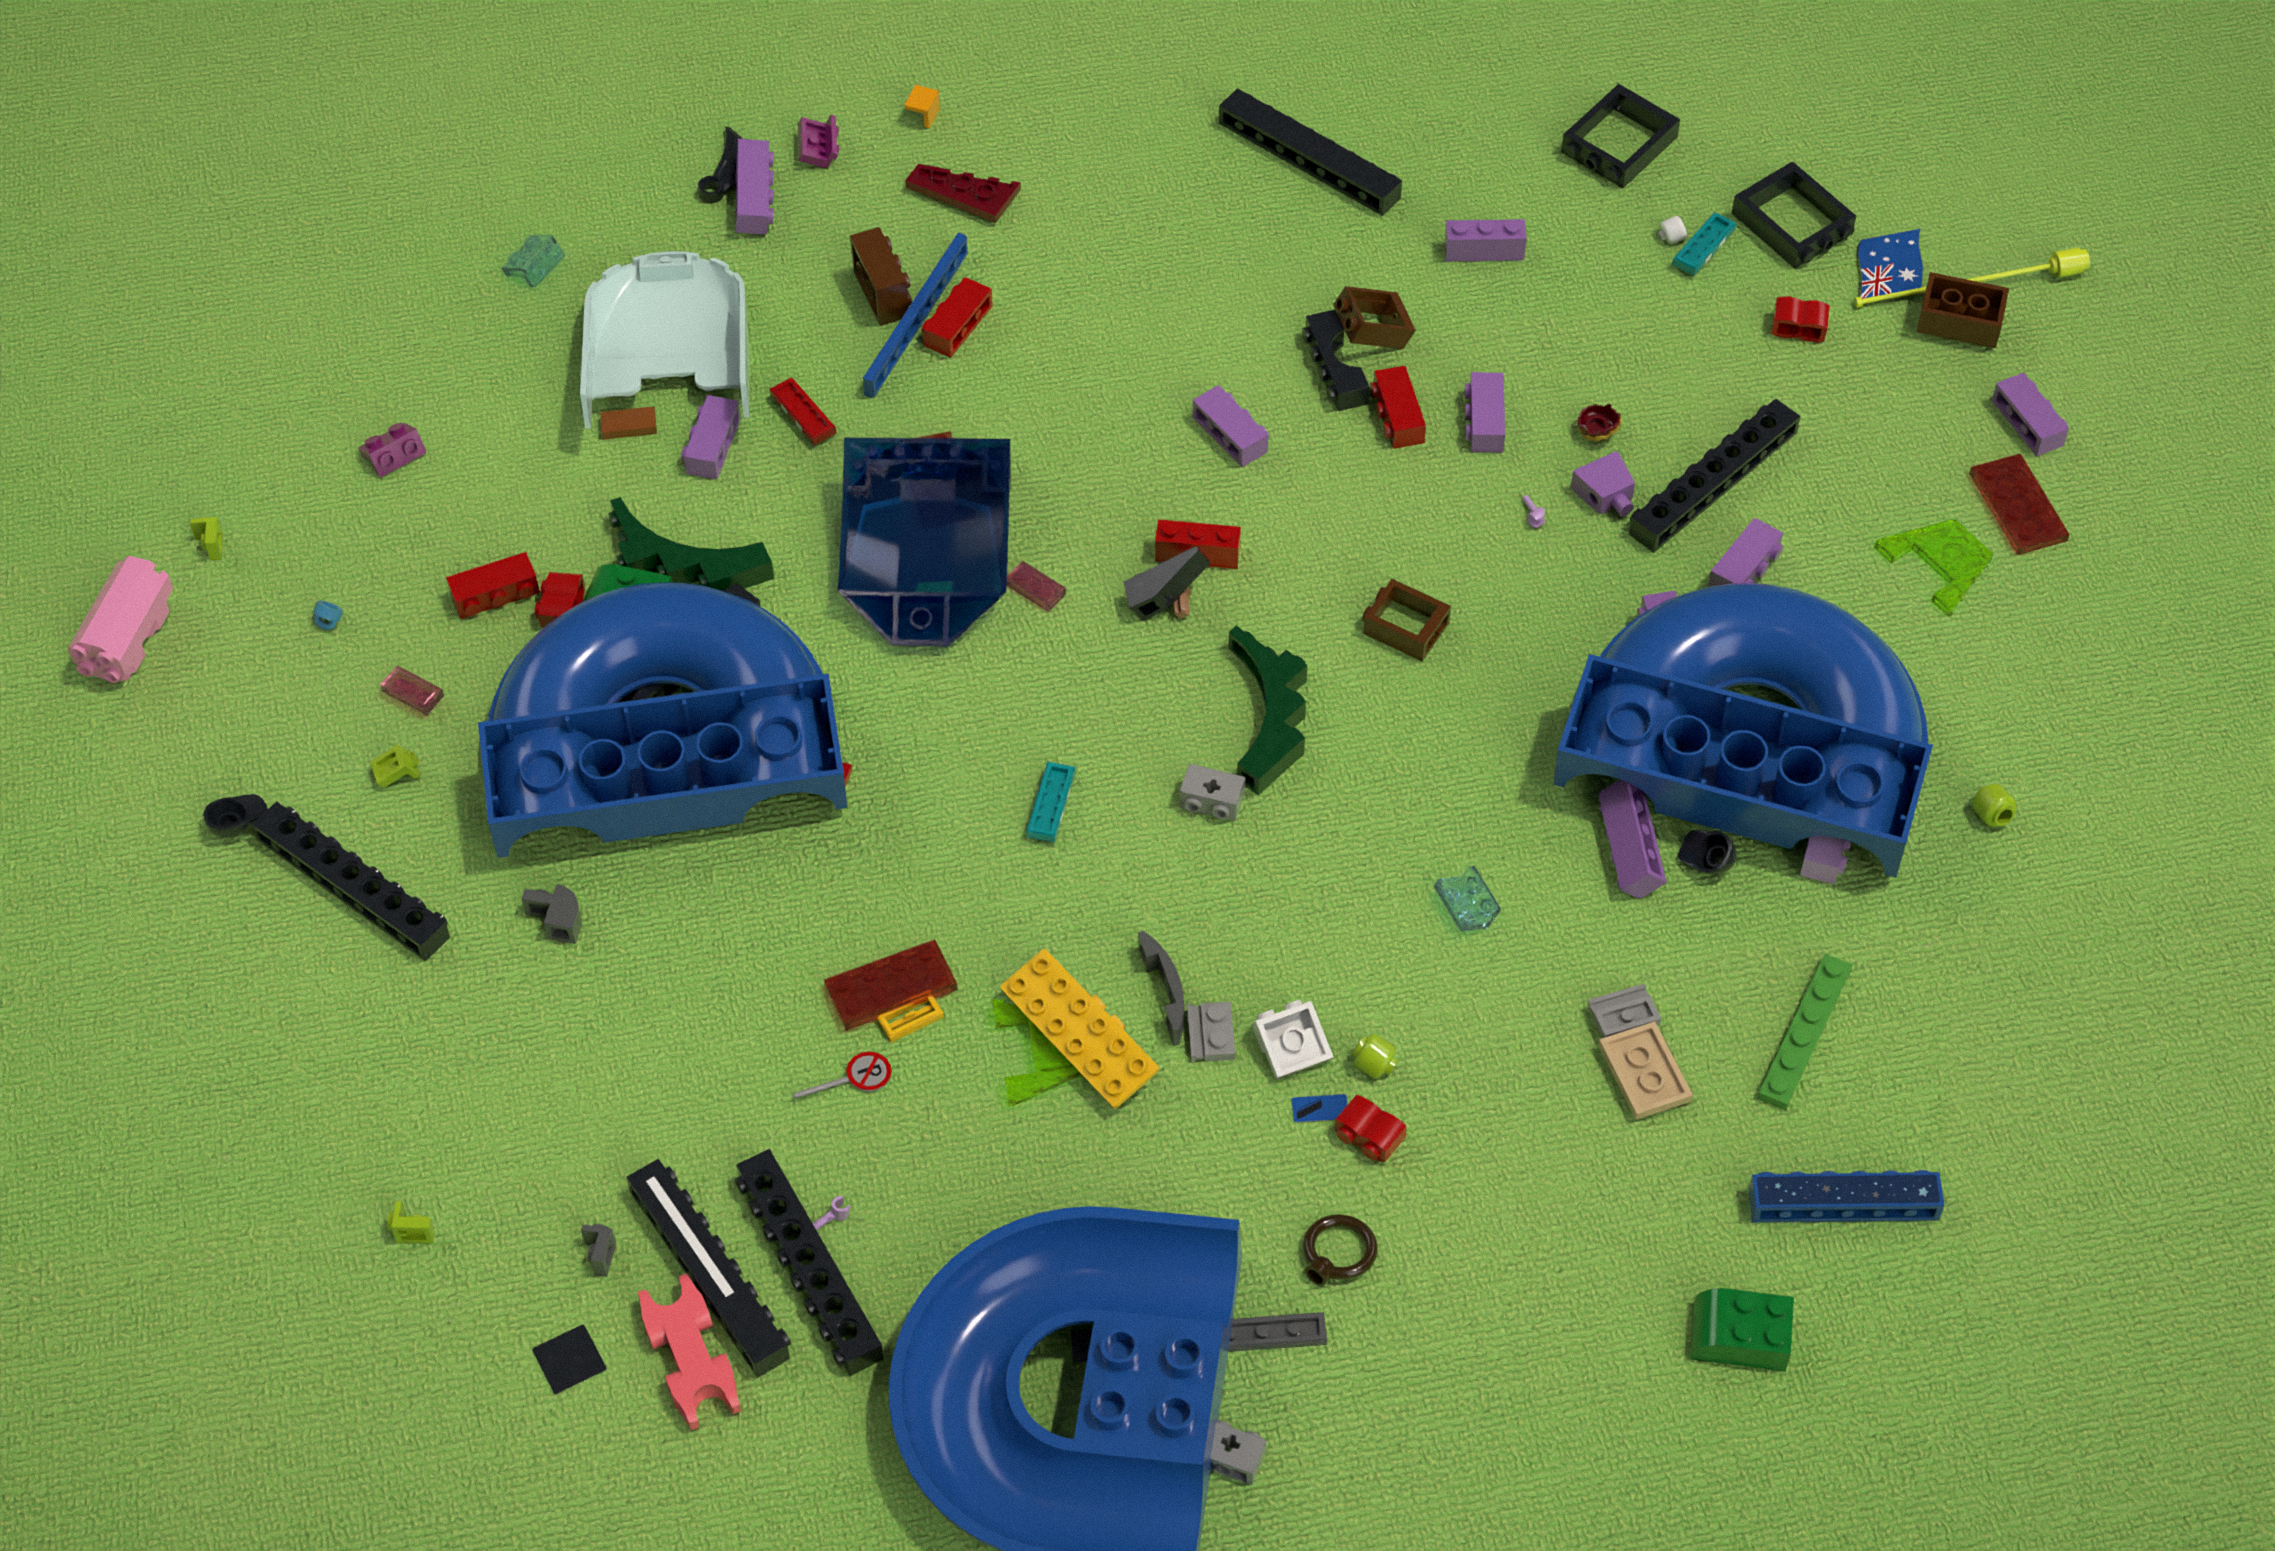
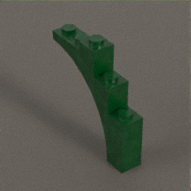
[608,497,774,591]
[1228,625,1308,796]

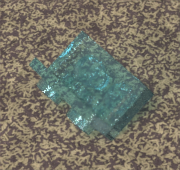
[501,234,565,288]
[1433,866,1501,932]

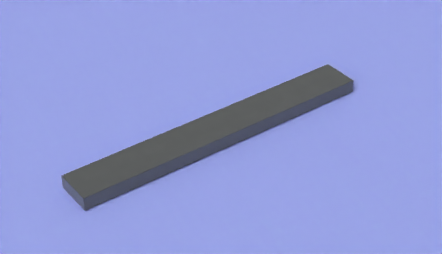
[1071,1312,1327,1363]

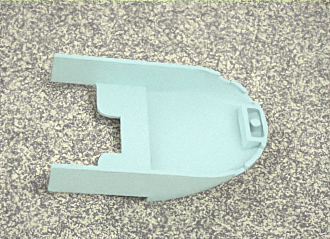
[580,251,750,429]

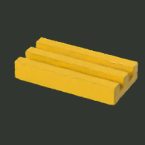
[876,990,944,1043]

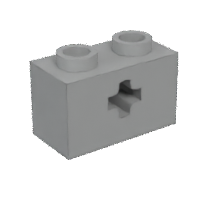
[1180,764,1245,821]
[1211,1420,1267,1485]

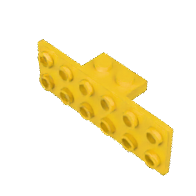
[1000,949,1160,1109]

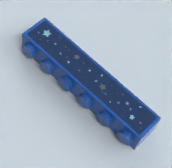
[1748,1170,1944,1223]

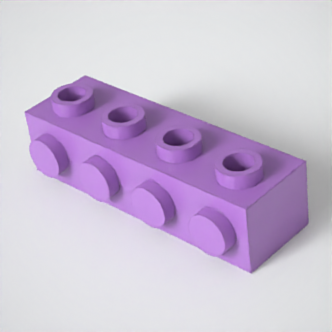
[735,139,774,235]
[1598,779,1667,899]

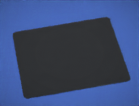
[532,1325,607,1394]

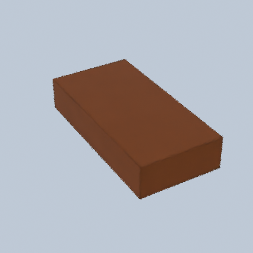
[600,406,657,440]

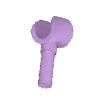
[1523,495,1545,528]
[813,1196,850,1230]

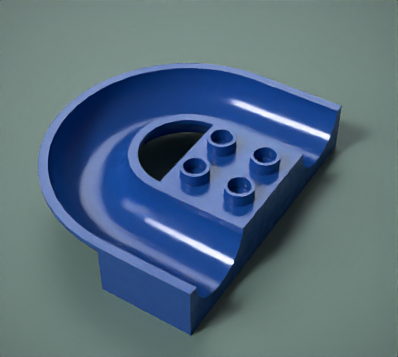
[478,582,848,858]
[1554,583,1933,878]
[889,1206,1242,1551]

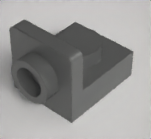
[581,1224,617,1277]

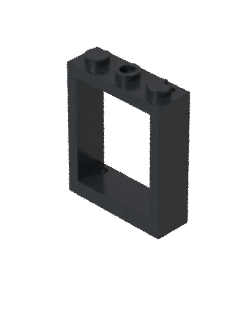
[1561,84,1681,188]
[1731,161,1856,269]

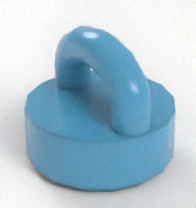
[313,600,343,630]

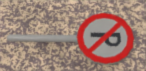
[793,1051,892,1099]

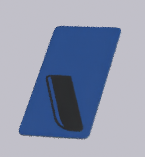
[1292,1094,1347,1122]

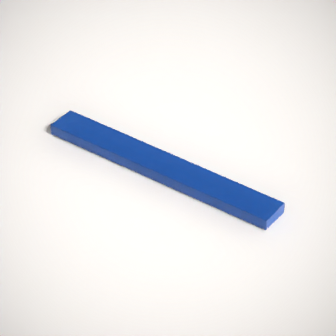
[863,233,968,398]

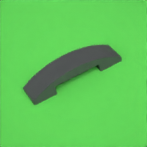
[1138,931,1184,1046]

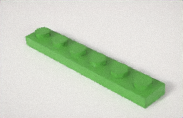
[1757,954,1853,1111]

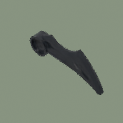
[698,126,743,203]

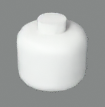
[1658,216,1687,245]

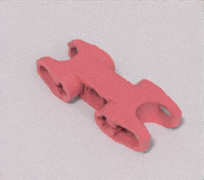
[637,1274,741,1431]

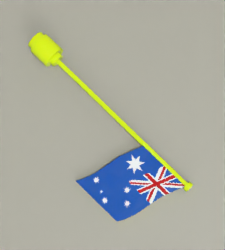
[1854,229,2090,308]

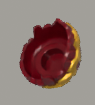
[1578,403,1622,442]

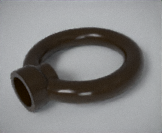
[1303,1214,1378,1286]

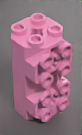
[68,556,173,683]

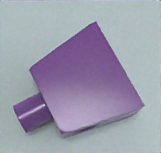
[1571,451,1635,516]

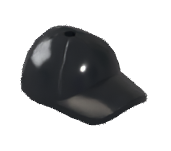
[203,794,268,838]
[1678,830,1736,874]

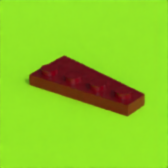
[905,164,1021,223]

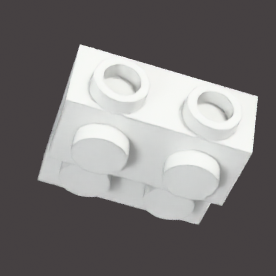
[1252,1000,1333,1079]

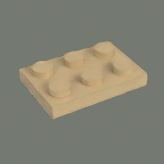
[1598,1021,1693,1120]

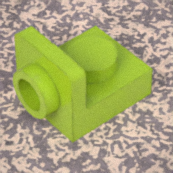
[190,517,223,561]
[370,744,421,788]
[387,1201,435,1243]

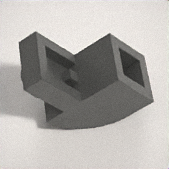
[522,884,582,944]

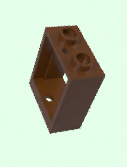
[1333,286,1416,349]
[1362,579,1451,662]

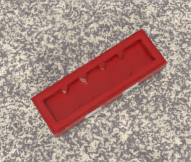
[769,377,837,445]

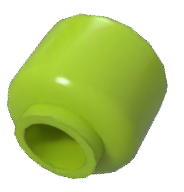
[1972,784,2017,827]
[1351,1034,1398,1079]

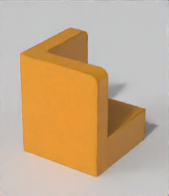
[905,85,940,128]

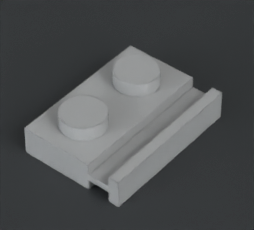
[1587,984,1661,1038]
[1187,1002,1235,1062]

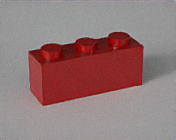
[921,277,993,358]
[1370,365,1426,449]
[1155,519,1241,569]
[446,552,540,619]

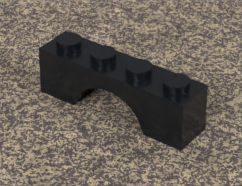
[1302,309,1370,411]

